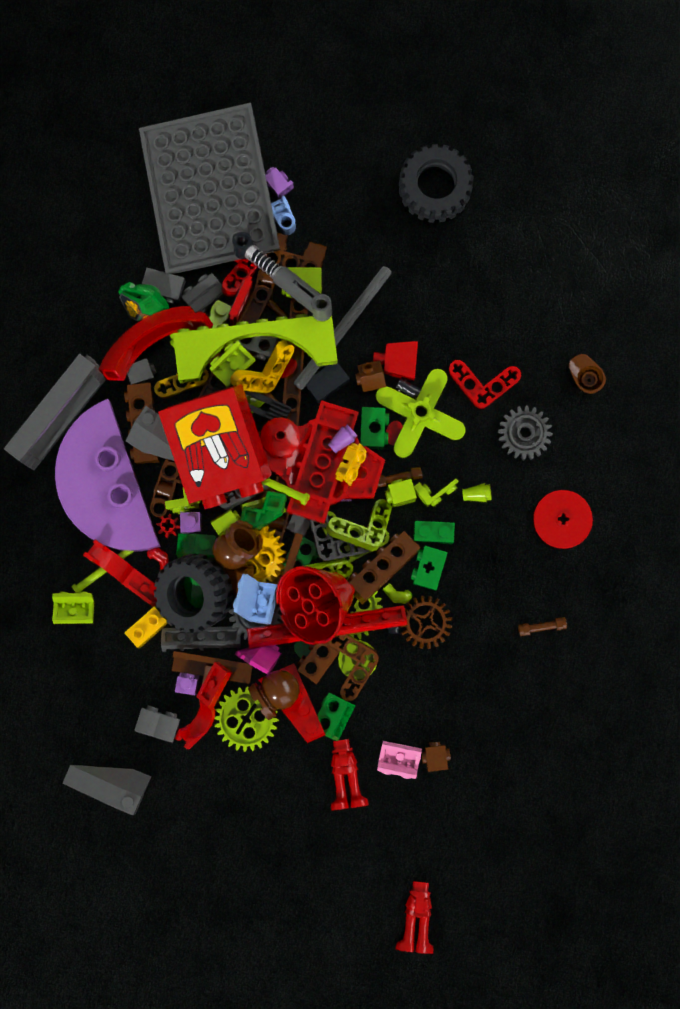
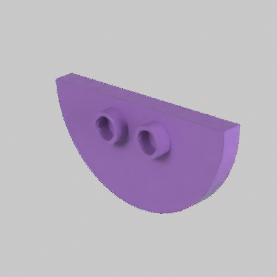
[55,399,161,551]

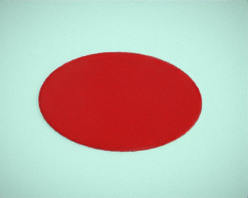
[275,358,297,378]
[386,421,403,445]

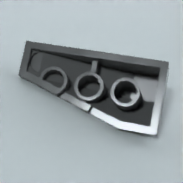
[126,406,174,461]
[63,765,152,815]

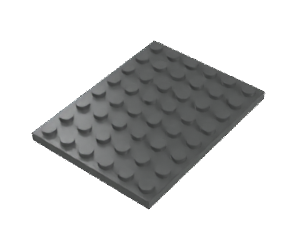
[139,103,280,274]

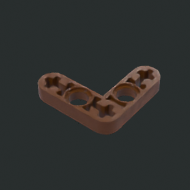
[328,634,379,701]

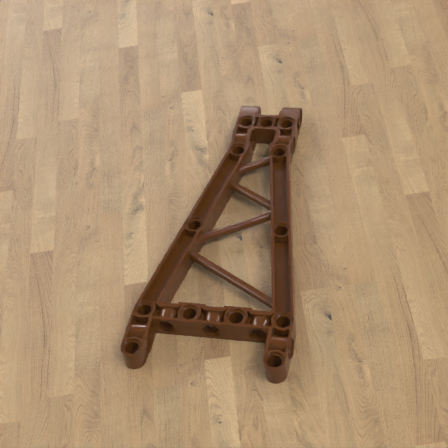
[150,233,327,543]

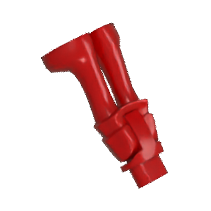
[331,739,369,811]
[395,881,434,954]

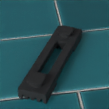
[212,379,292,420]

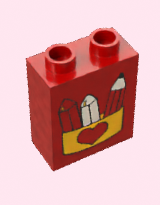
[158,384,272,509]

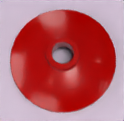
[261,417,300,457]

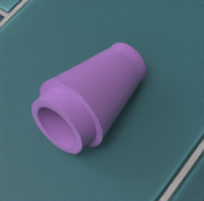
[328,425,357,453]

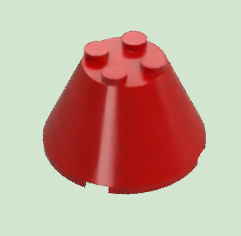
[276,566,355,645]

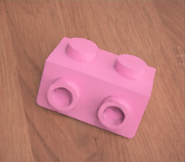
[377,741,422,779]

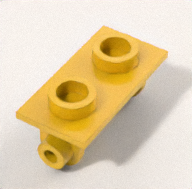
[335,443,367,486]

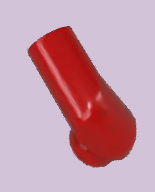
[147,547,169,570]

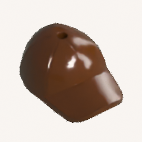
[569,354,606,394]

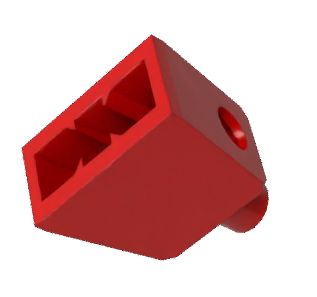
[373,341,418,381]

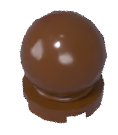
[212,520,263,570]
[248,670,300,720]

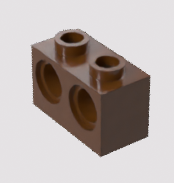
[297,643,339,684]

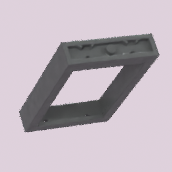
[4,353,106,470]

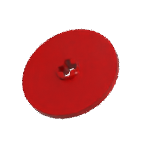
[533,490,593,549]

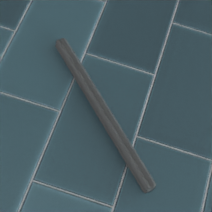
[294,266,392,390]

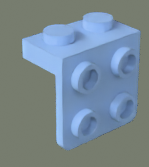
[233,573,278,625]

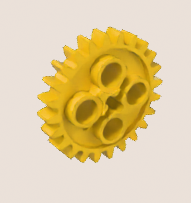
[246,525,287,583]

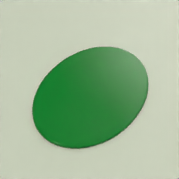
[294,641,311,658]

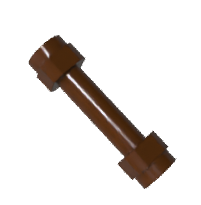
[377,467,423,488]
[518,617,567,636]

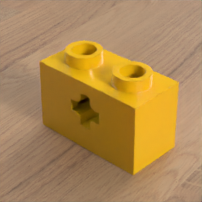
[125,606,168,648]

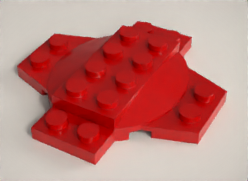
[264,400,385,524]

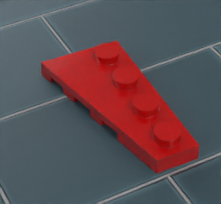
[258,663,326,743]

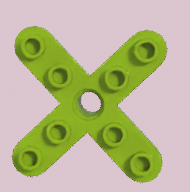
[376,369,465,458]

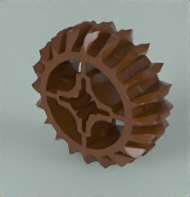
[399,596,452,649]

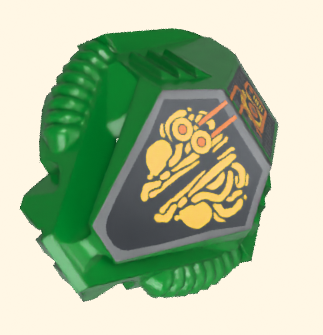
[118,282,169,321]

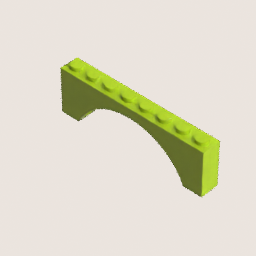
[173,314,337,383]

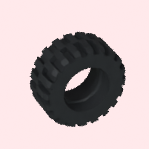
[399,144,473,223]
[154,553,233,633]

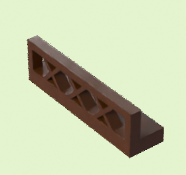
[172,651,253,684]

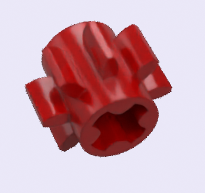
[156,514,180,539]

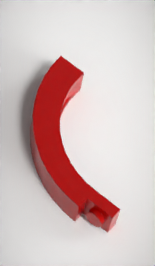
[99,306,213,381]

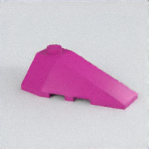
[235,645,282,674]

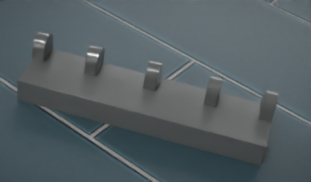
[161,626,241,652]

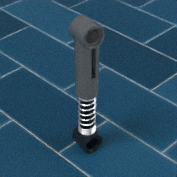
[232,232,332,321]

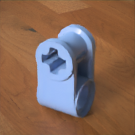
[271,195,296,235]

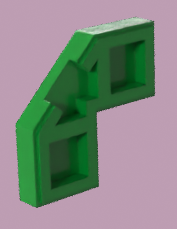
[240,491,288,530]

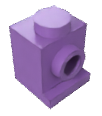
[265,167,294,200]
[175,672,200,695]

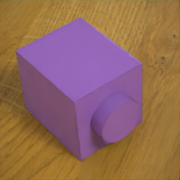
[180,512,202,534]

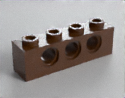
[124,383,160,465]
[347,531,421,605]

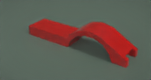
[83,539,157,607]
[175,662,232,749]

